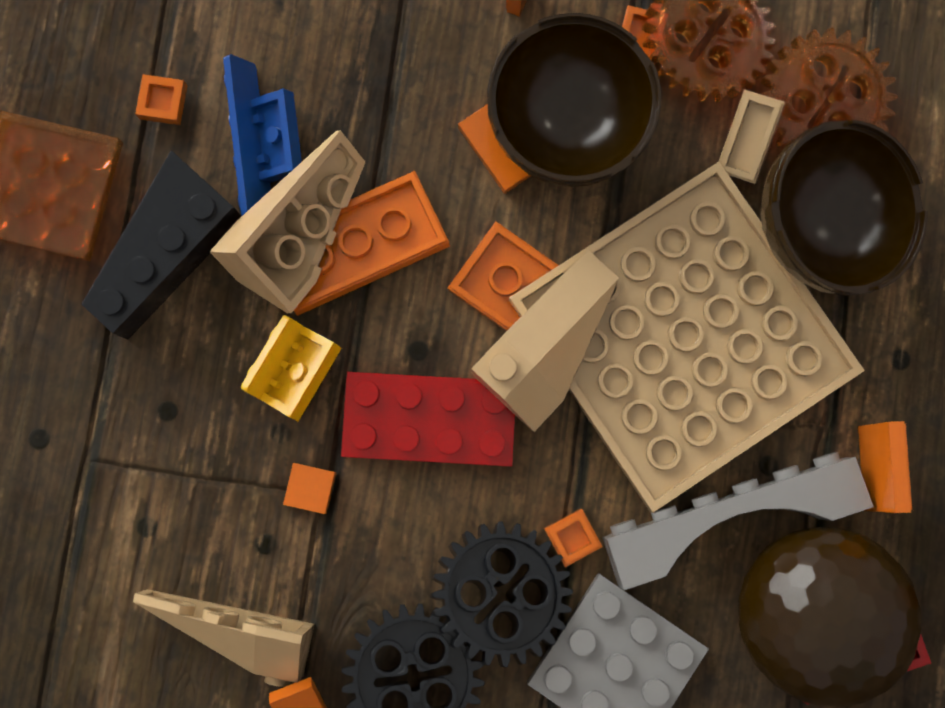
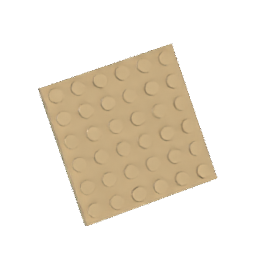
[509,162,865,513]

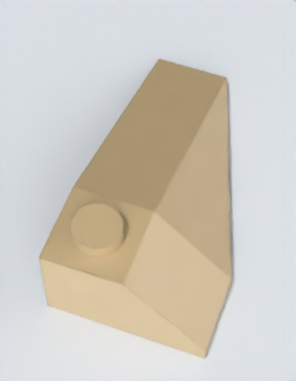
[471,250,619,432]
[133,589,315,687]

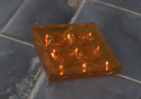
[0,110,123,261]

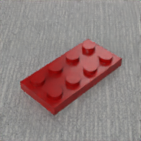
[341,372,515,467]

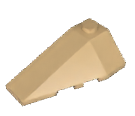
[210,130,365,313]

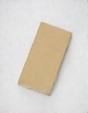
[718,89,786,184]

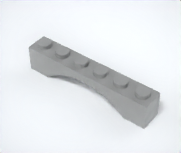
[602,452,874,590]

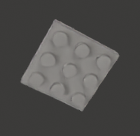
[527,573,709,708]

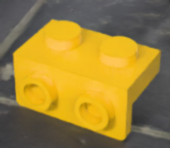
[241,315,342,422]

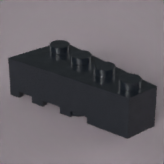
[82,150,241,340]

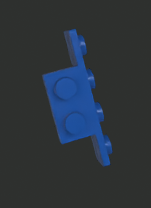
[223,54,302,216]

